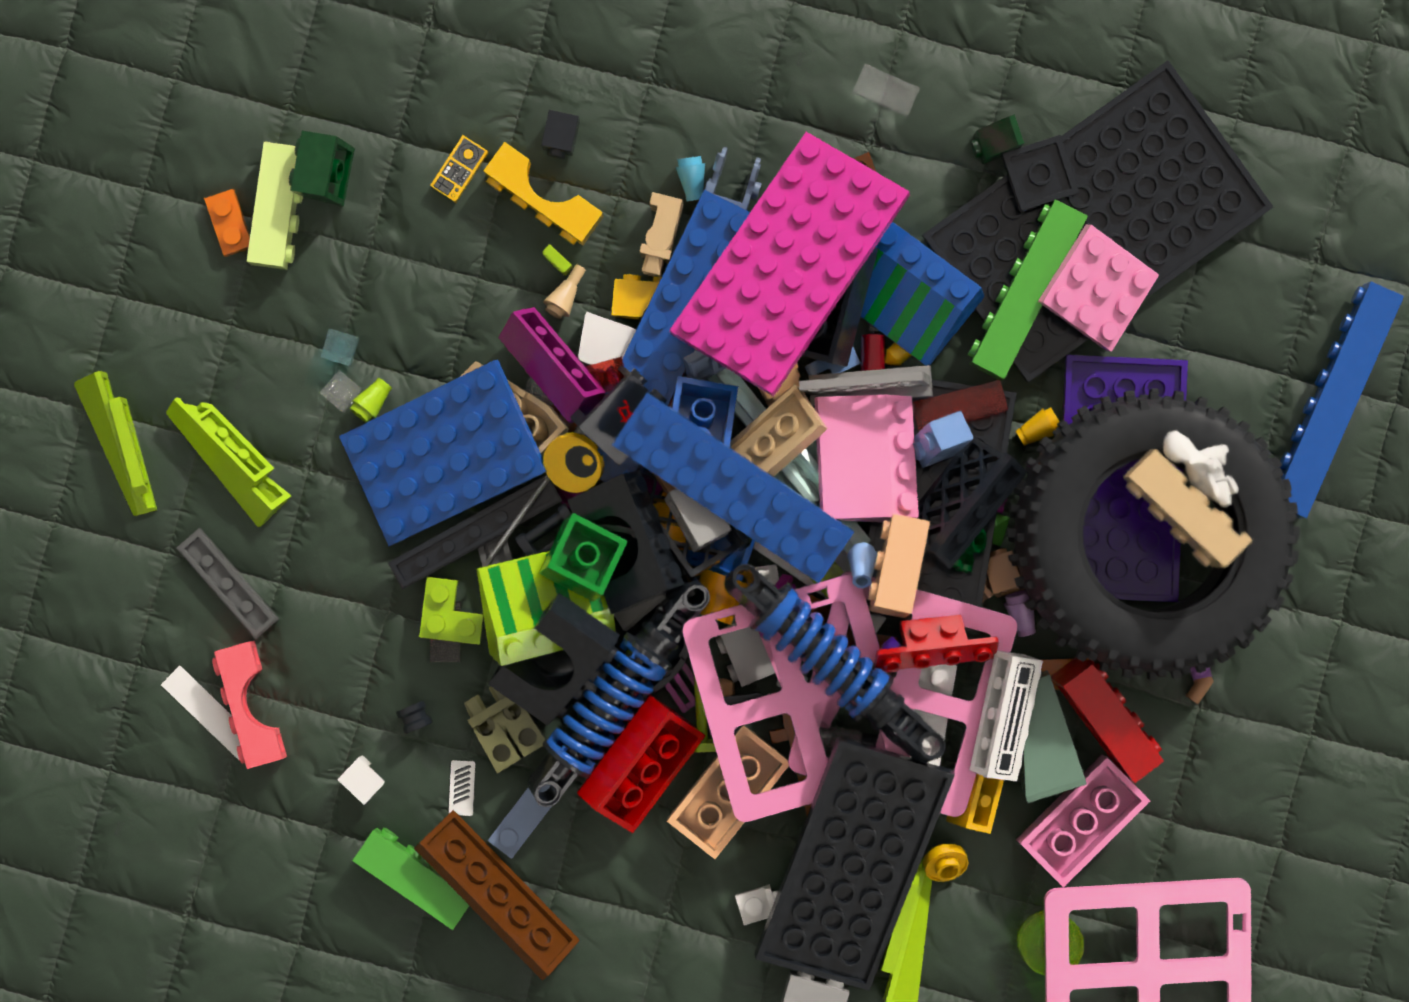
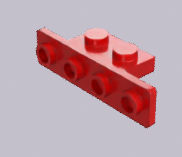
[874,614,999,672]

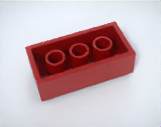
[1051,658,1164,783]
[577,695,706,833]

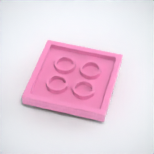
[1038,224,1159,352]

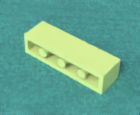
[246,142,303,270]

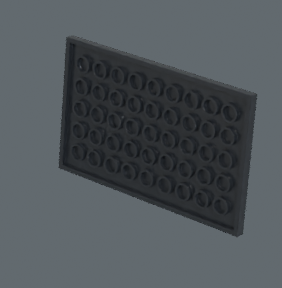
[922,60,1274,383]

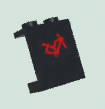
[570,365,667,466]

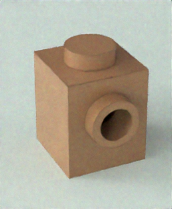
[987,548,1026,598]

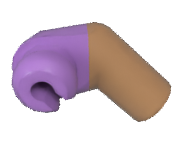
[1186,667,1213,705]

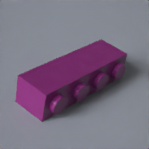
[498,307,606,423]

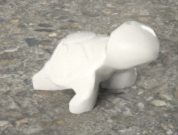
[1163,431,1238,506]

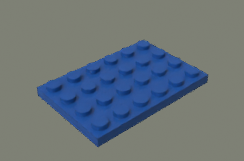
[339,360,547,546]

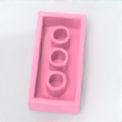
[1016,755,1150,887]

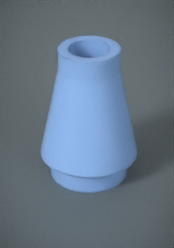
[847,542,877,588]

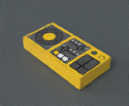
[430,135,489,203]

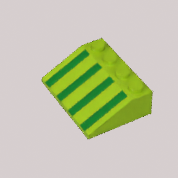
[477,551,616,666]

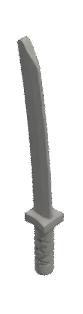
[482,427,586,567]

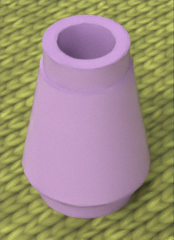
[1004,590,1036,637]

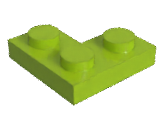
[419,577,484,645]

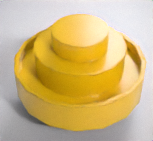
[923,844,969,882]

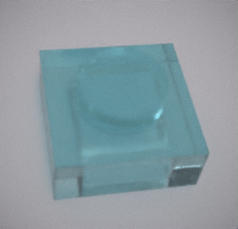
[320,329,359,367]

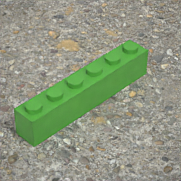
[968,199,1088,381]

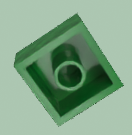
[539,513,627,602]

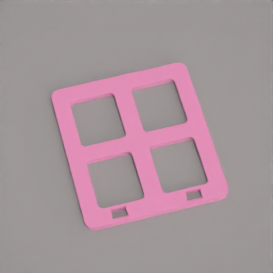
[788,571,1017,817]
[682,574,910,822]
[1044,878,1251,1002]

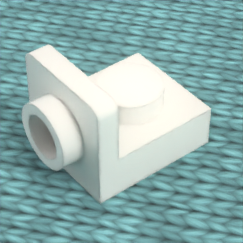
[735,884,778,925]

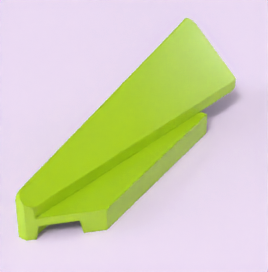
[74,371,157,516]
[166,397,291,527]
[879,857,932,1002]

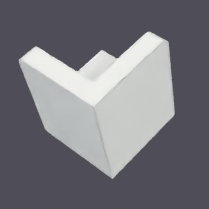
[338,755,385,805]

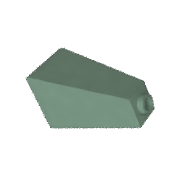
[1020,670,1087,803]

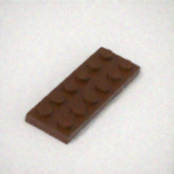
[414,810,580,981]

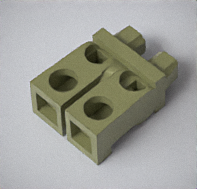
[464,687,548,773]

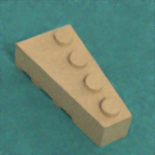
[1123,449,1252,567]

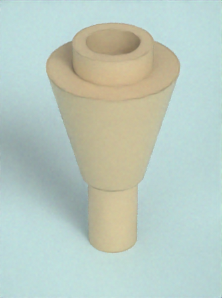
[543,264,586,319]

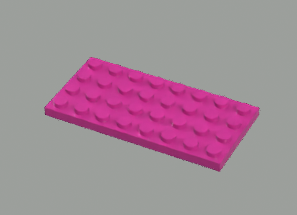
[669,132,910,397]

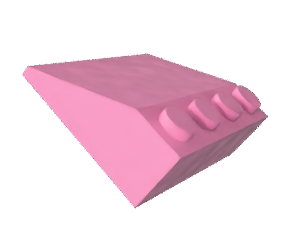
[814,395,919,522]

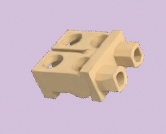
[640,192,683,277]

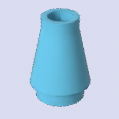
[675,156,705,201]

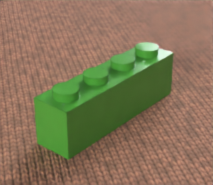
[352,827,469,930]

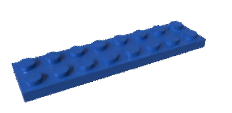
[612,392,854,583]

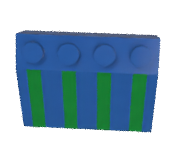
[861,222,985,366]

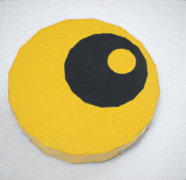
[543,432,604,493]

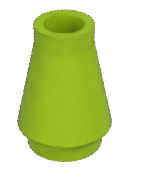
[349,378,392,423]

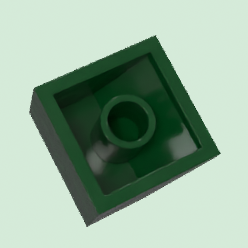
[289,131,355,207]

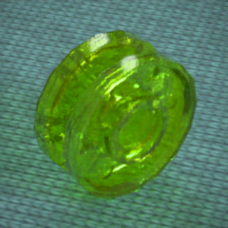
[1017,910,1084,976]

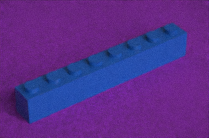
[1279,281,1404,519]

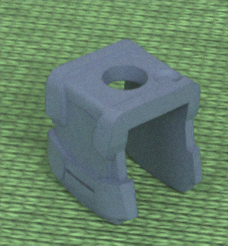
[705,147,762,210]

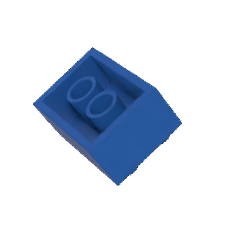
[671,376,738,447]

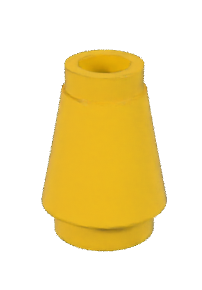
[1015,407,1059,446]

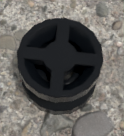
[396,700,433,734]

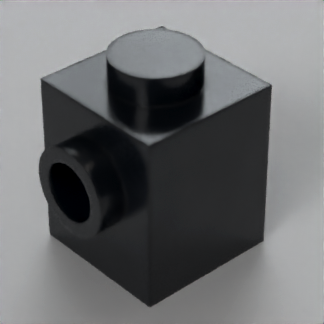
[542,110,580,159]

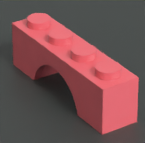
[212,641,287,769]

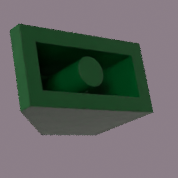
[971,114,1024,164]

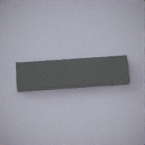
[176,528,279,639]

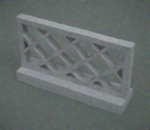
[799,365,933,406]

